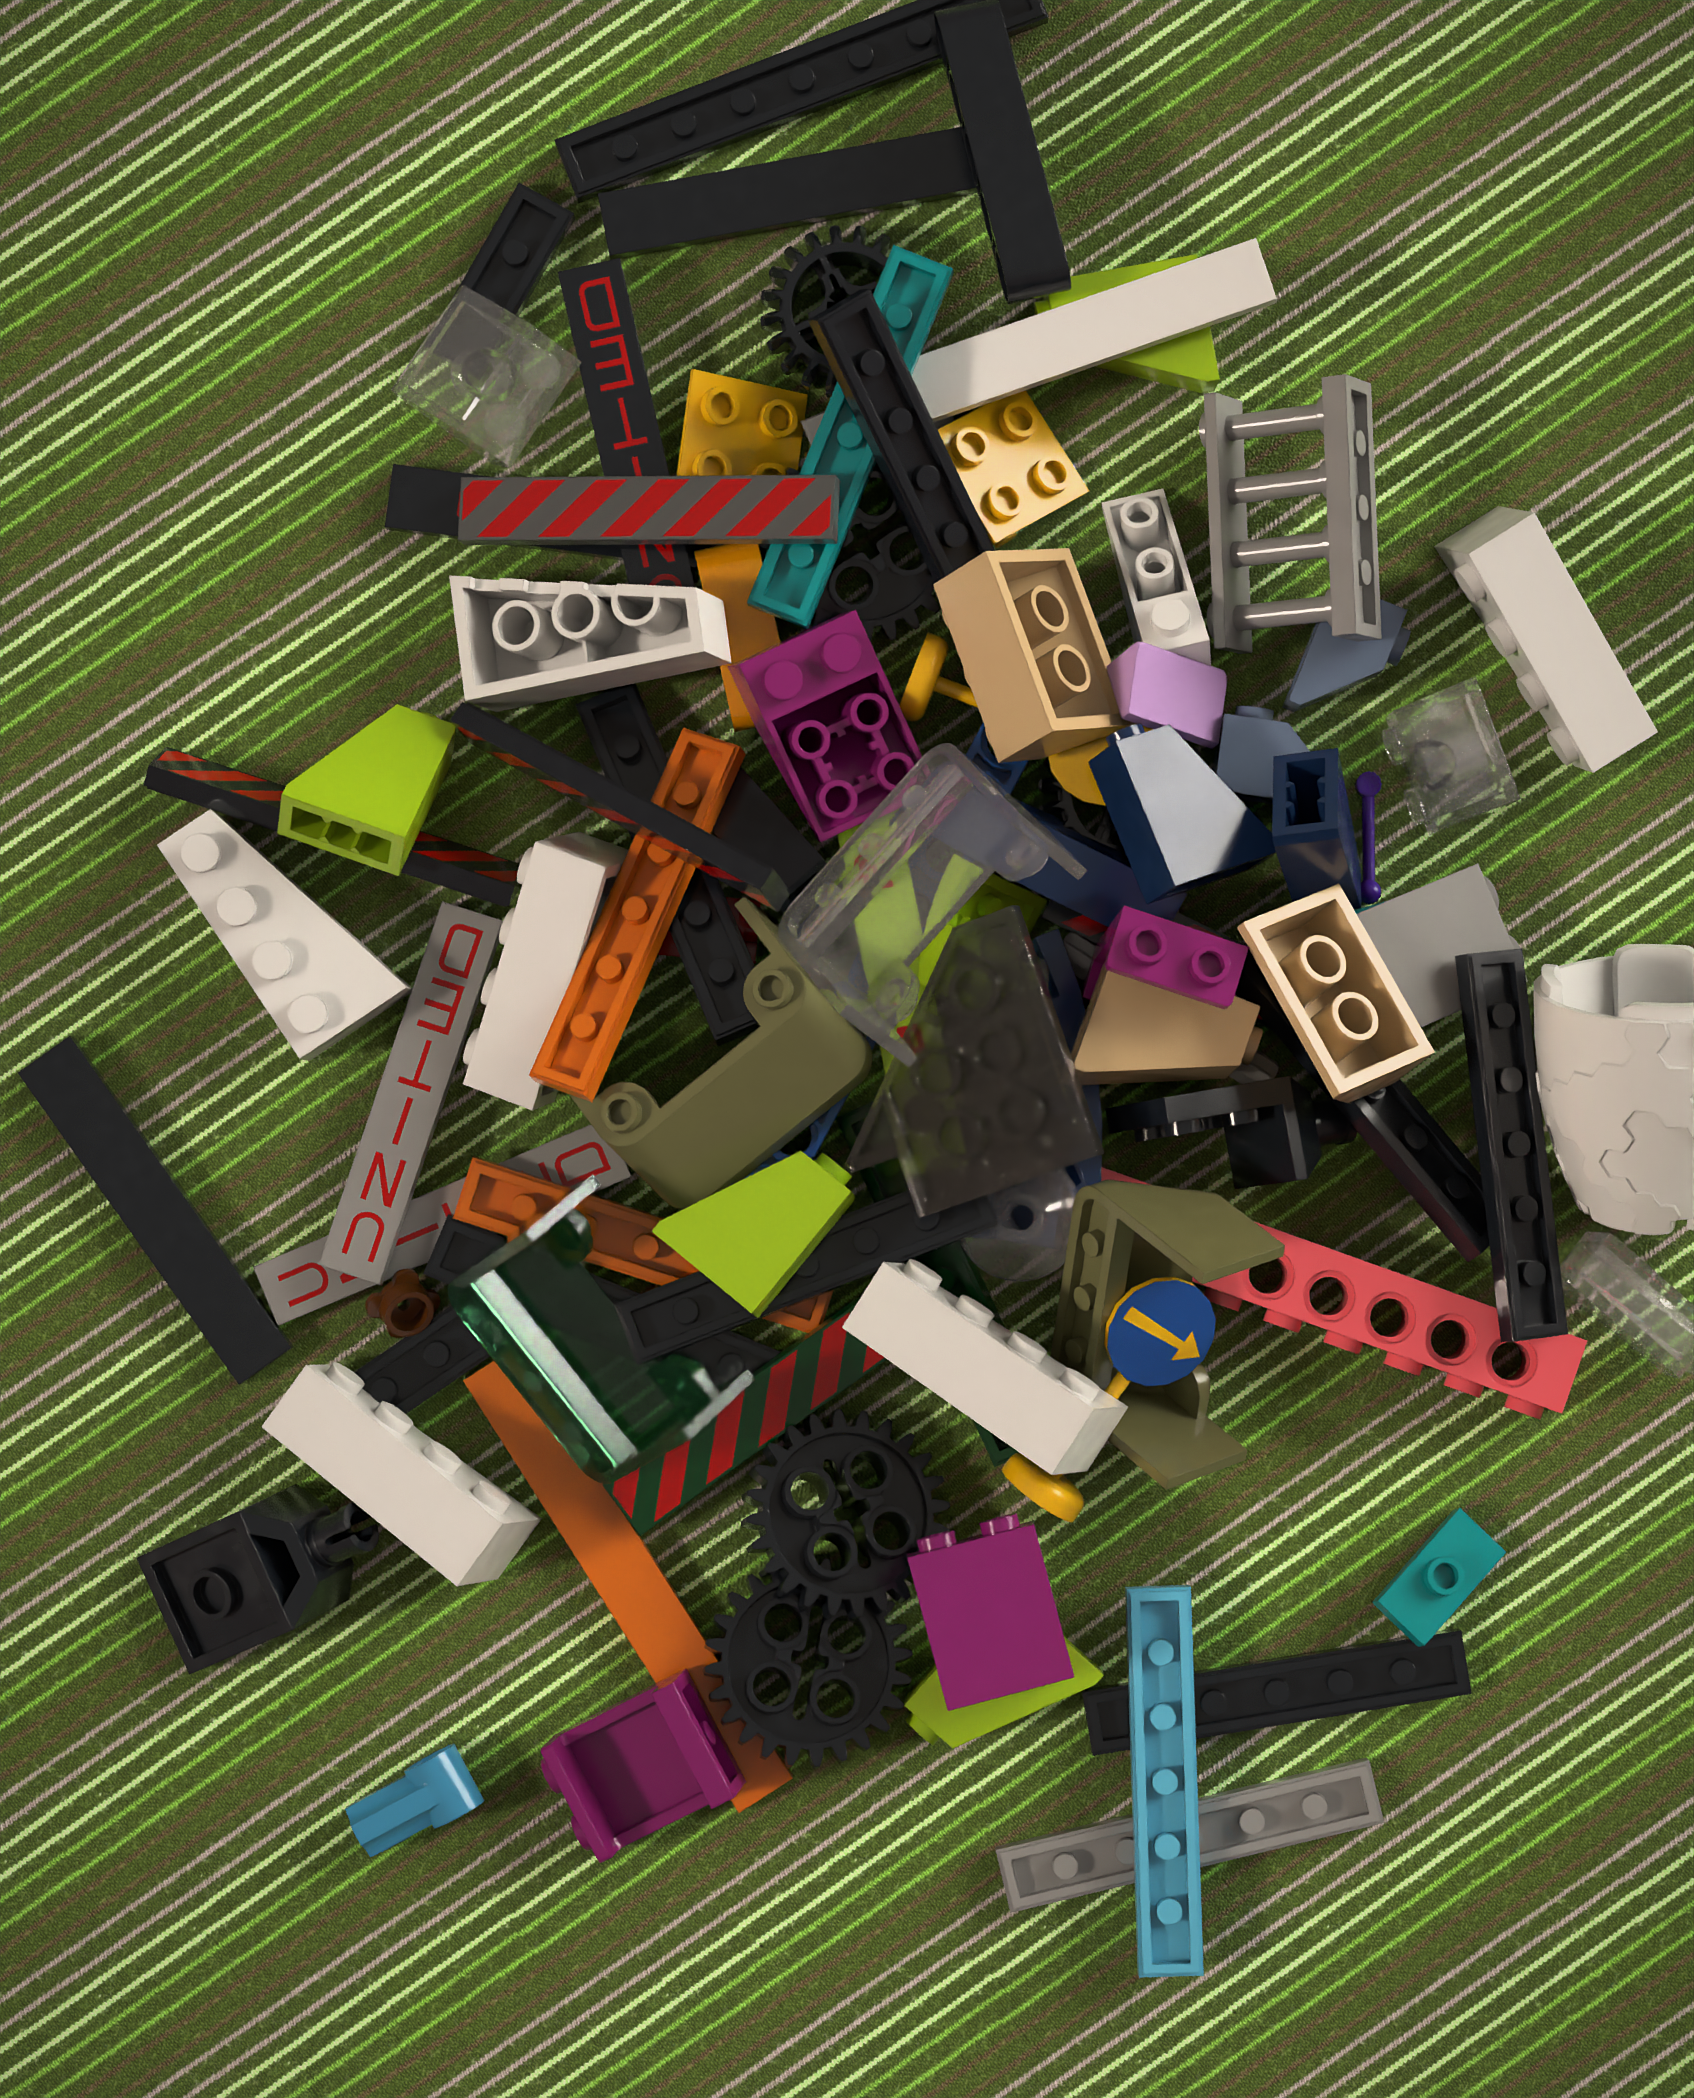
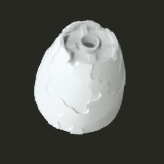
[1534,944,1694,1235]

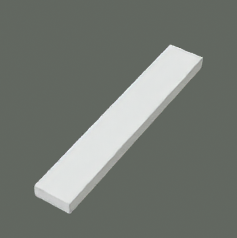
[912,238,1277,422]

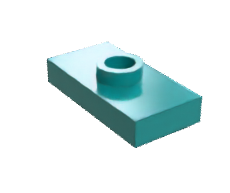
[1372,1508,1506,1647]

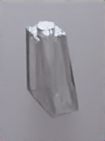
[1560,1231,1694,1379]

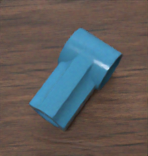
[345,1743,484,1857]

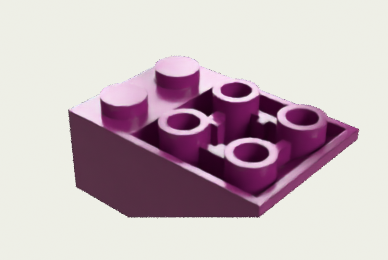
[728,610,937,842]

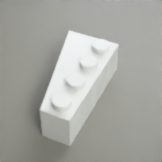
[1434,506,1658,773]
[449,576,732,712]
[157,809,412,1061]
[463,832,629,1111]
[842,1259,1128,1475]
[262,1362,542,1586]

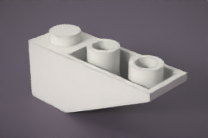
[1102,488,1211,666]

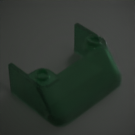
[448,1175,755,1484]

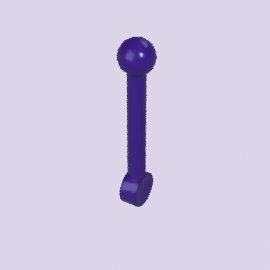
[1355,771,1382,904]

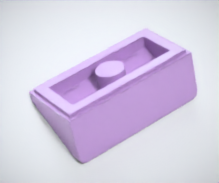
[1106,642,1227,749]

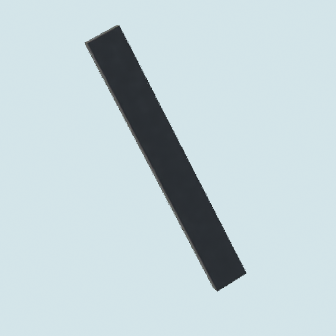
[554,0,1049,203]

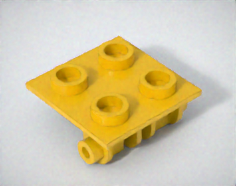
[677,369,808,476]
[938,390,1089,548]

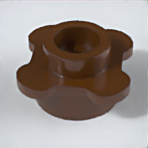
[365,1268,440,1338]

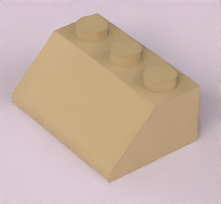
[933,548,1135,763]
[1237,884,1435,1103]

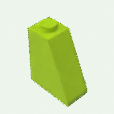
[1034,254,1220,393]
[277,704,457,876]
[652,1151,856,1318]
[903,1636,1104,1748]

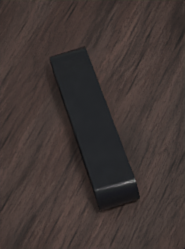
[934,0,1071,305]

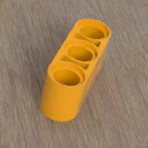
[694,544,780,732]

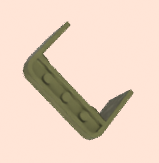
[569,897,873,1210]
[1050,1180,1285,1490]

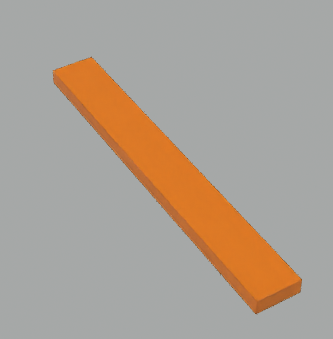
[463,1345,793,1813]

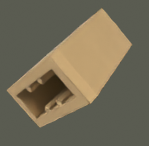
[1061,961,1263,1086]

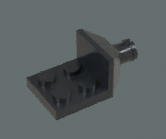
[1105,1076,1357,1189]
[137,1484,379,1675]

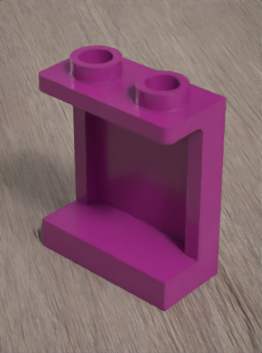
[1081,905,1249,1009]
[907,1513,1075,1711]
[541,1668,746,1863]

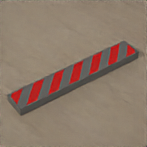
[458,475,840,545]

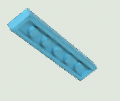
[1125,1585,1204,1978]

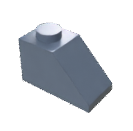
[1282,599,1411,712]
[1212,706,1310,805]

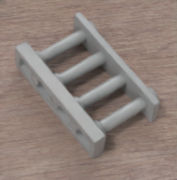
[1199,374,1382,654]

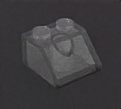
[390,285,581,468]
[1382,677,1521,836]

